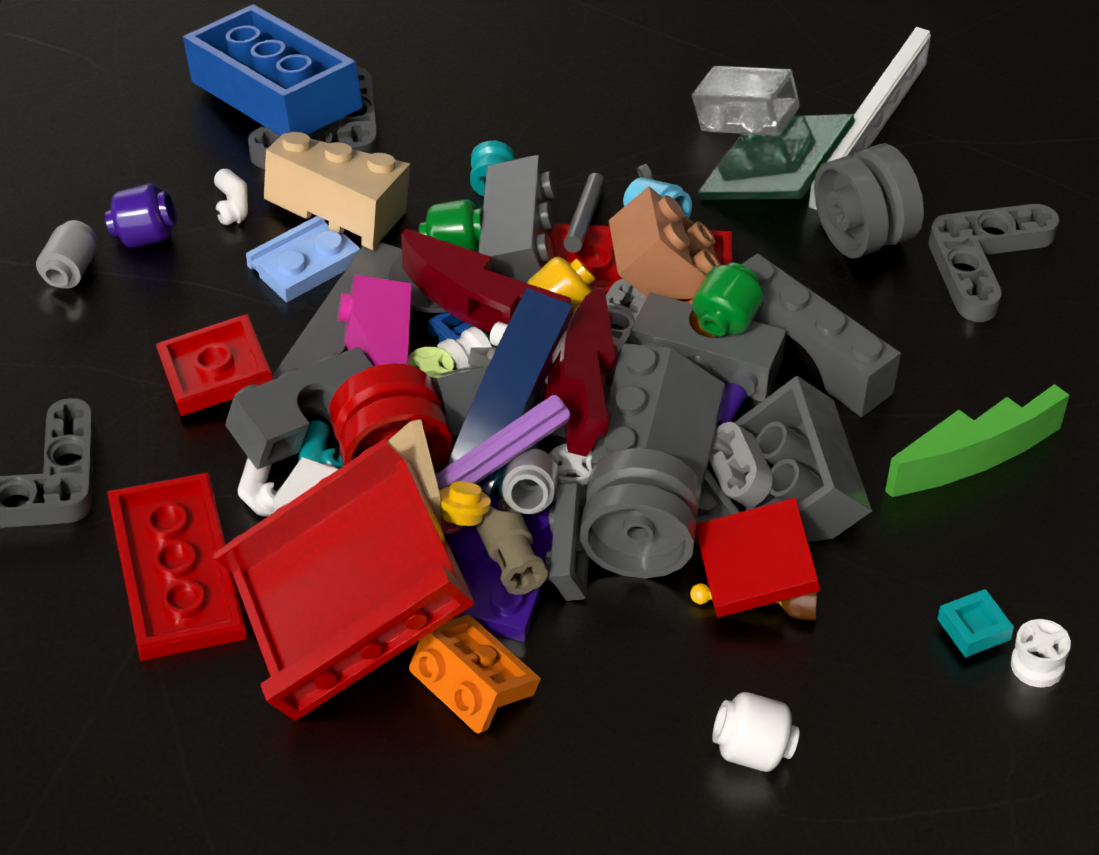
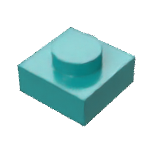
[937,589,1014,658]

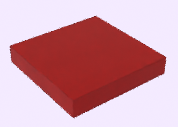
[156,314,273,416]
[696,498,821,618]

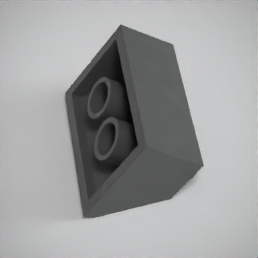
[590,343,725,495]
[731,376,872,542]

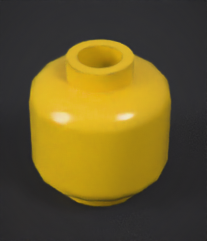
[527,257,595,313]

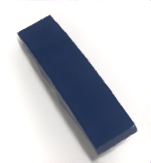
[446,288,573,498]

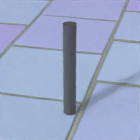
[564,173,605,253]

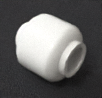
[712,692,799,772]

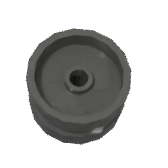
[814,143,924,259]
[580,448,701,578]

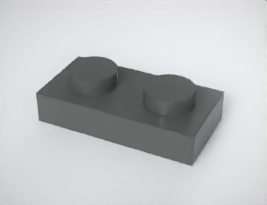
[545,483,590,601]

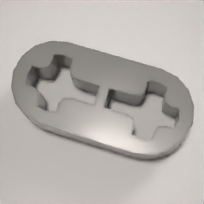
[709,422,773,507]

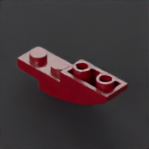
[401,228,571,334]
[543,287,618,457]

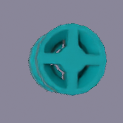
[470,141,515,196]

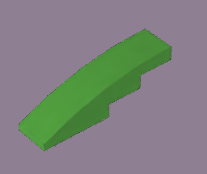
[885,384,1069,497]

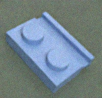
[246,216,360,302]

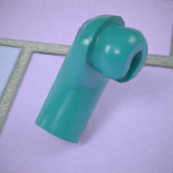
[298,421,343,469]

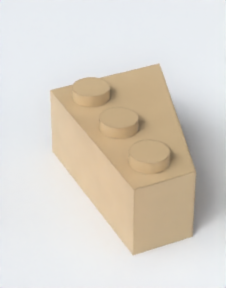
[264,132,410,250]

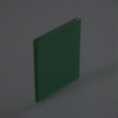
[698,114,856,200]

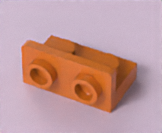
[409,614,541,734]

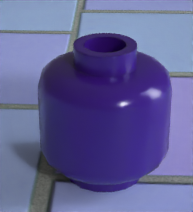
[105,183,177,249]

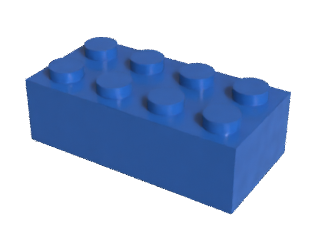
[183,4,363,136]

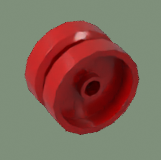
[329,363,452,473]

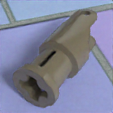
[475,495,548,595]

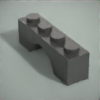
[741,253,901,417]

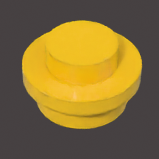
[439,481,491,526]

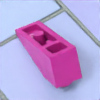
[337,275,411,366]

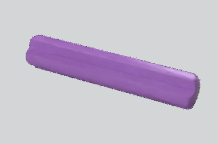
[435,395,571,491]

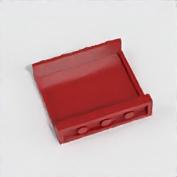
[212,439,475,721]

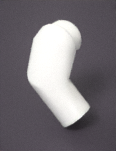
[238,458,281,517]

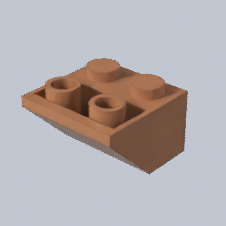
[609,186,721,299]

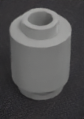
[36,220,97,288]
[502,448,558,514]

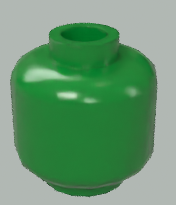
[419,199,483,252]
[692,263,764,337]

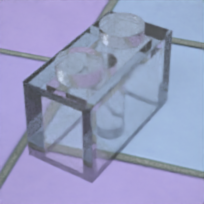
[692,66,800,136]

